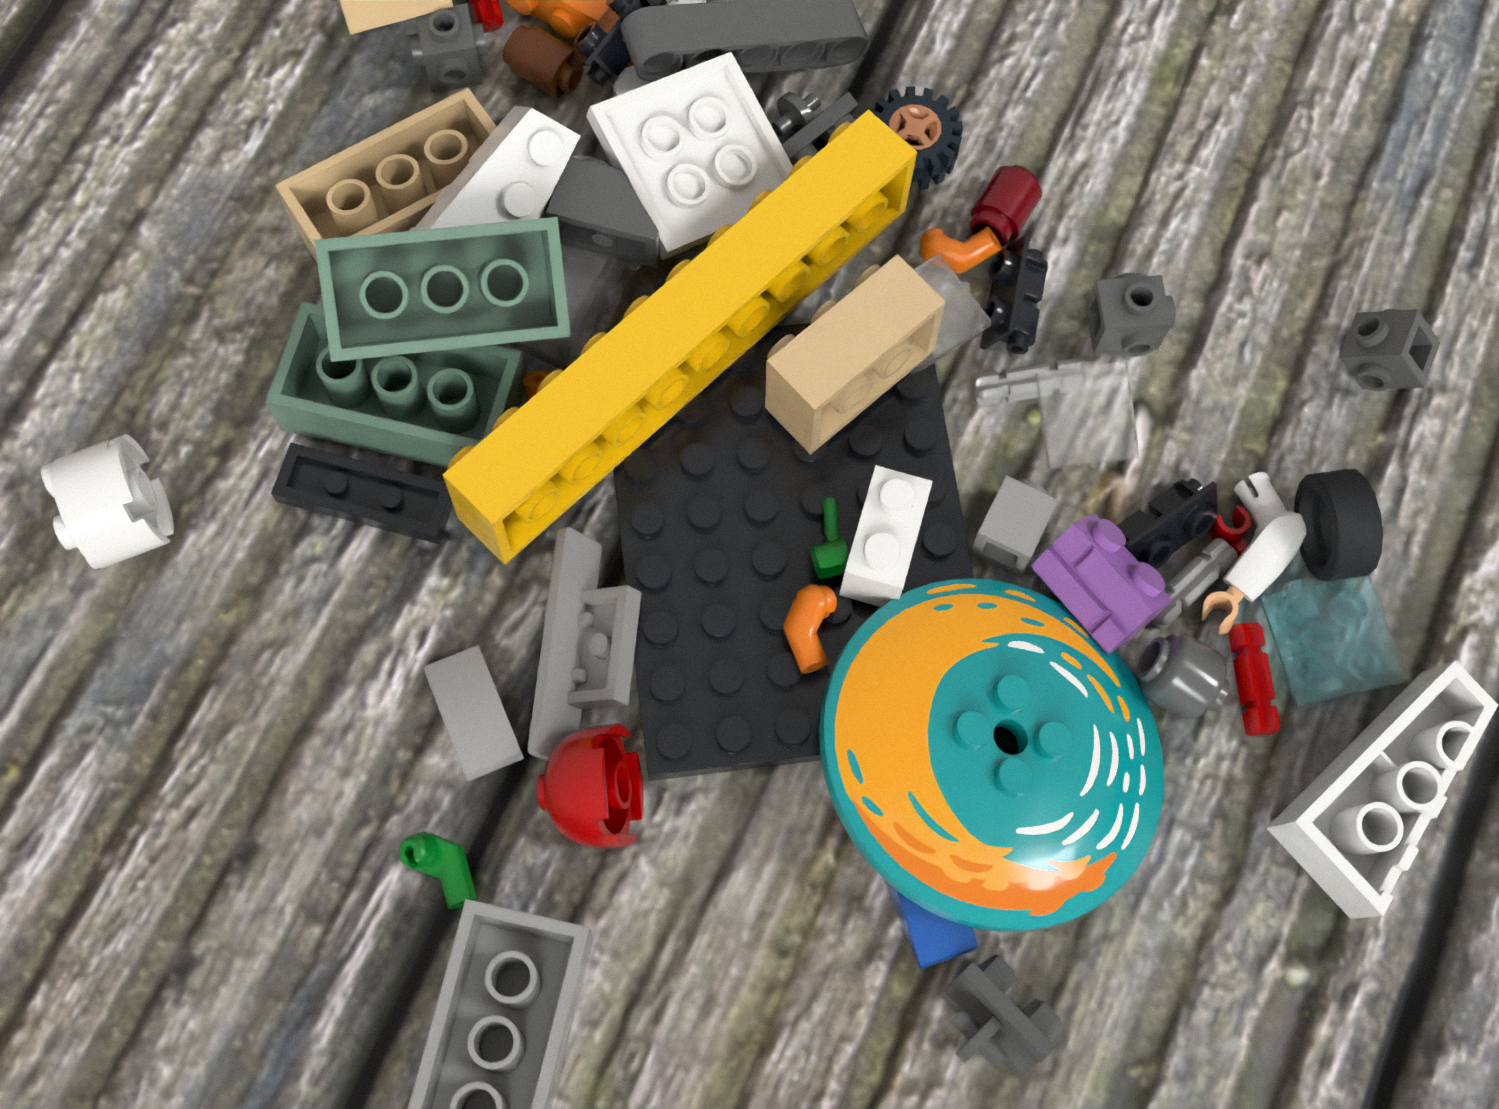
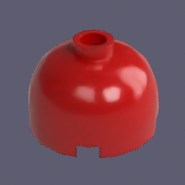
[536,723,644,848]

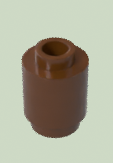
[503,25,584,98]

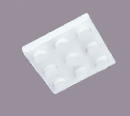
[586,52,793,260]

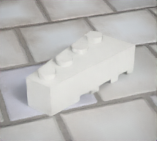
[409,106,581,231]
[1266,660,1498,919]

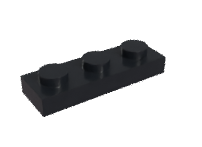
[271,442,453,544]

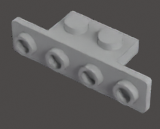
[528,527,642,761]

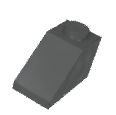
[546,156,660,268]

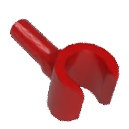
[1211,506,1251,558]

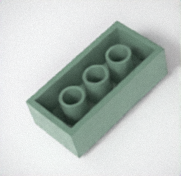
[314,217,571,362]
[265,301,527,468]

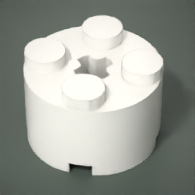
[41,434,174,569]

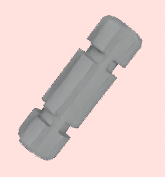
[973,359,1082,406]
[1151,538,1238,630]

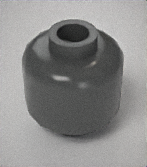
[1136,633,1230,719]

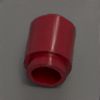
[969,165,1042,247]

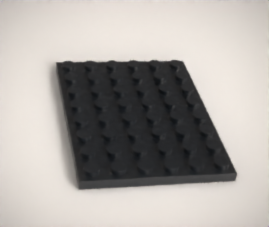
[613,323,1002,781]

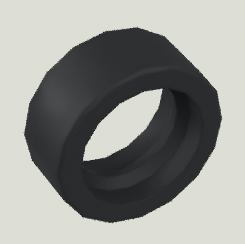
[1294,469,1383,582]

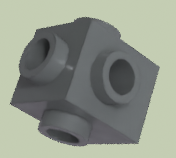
[409,3,488,93]
[1085,273,1176,357]
[1339,309,1440,391]

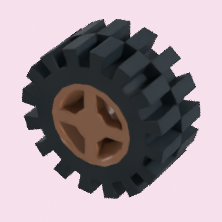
[871,86,963,191]

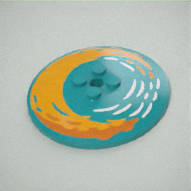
[819,578,1164,932]

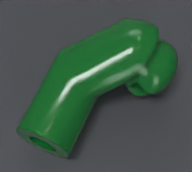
[399,832,478,909]

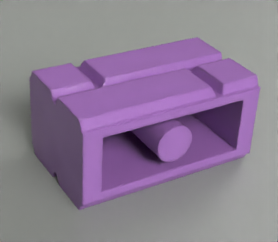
[1031,514,1173,654]

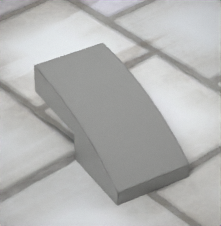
[423,645,524,782]

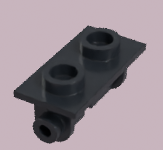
[567,0,668,87]
[980,234,1048,354]
[1116,478,1218,569]

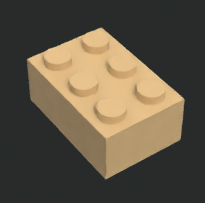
[765,254,946,455]

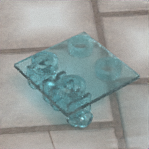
[1259,575,1407,706]

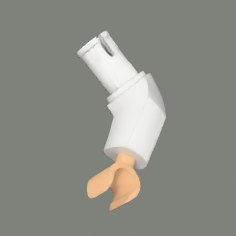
[1201,472,1306,635]

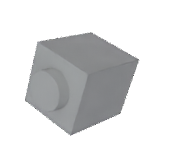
[970,475,1059,577]

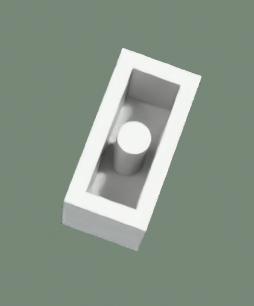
[839,465,933,607]

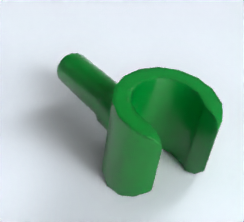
[811,498,848,579]

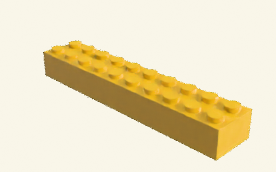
[442,110,917,565]

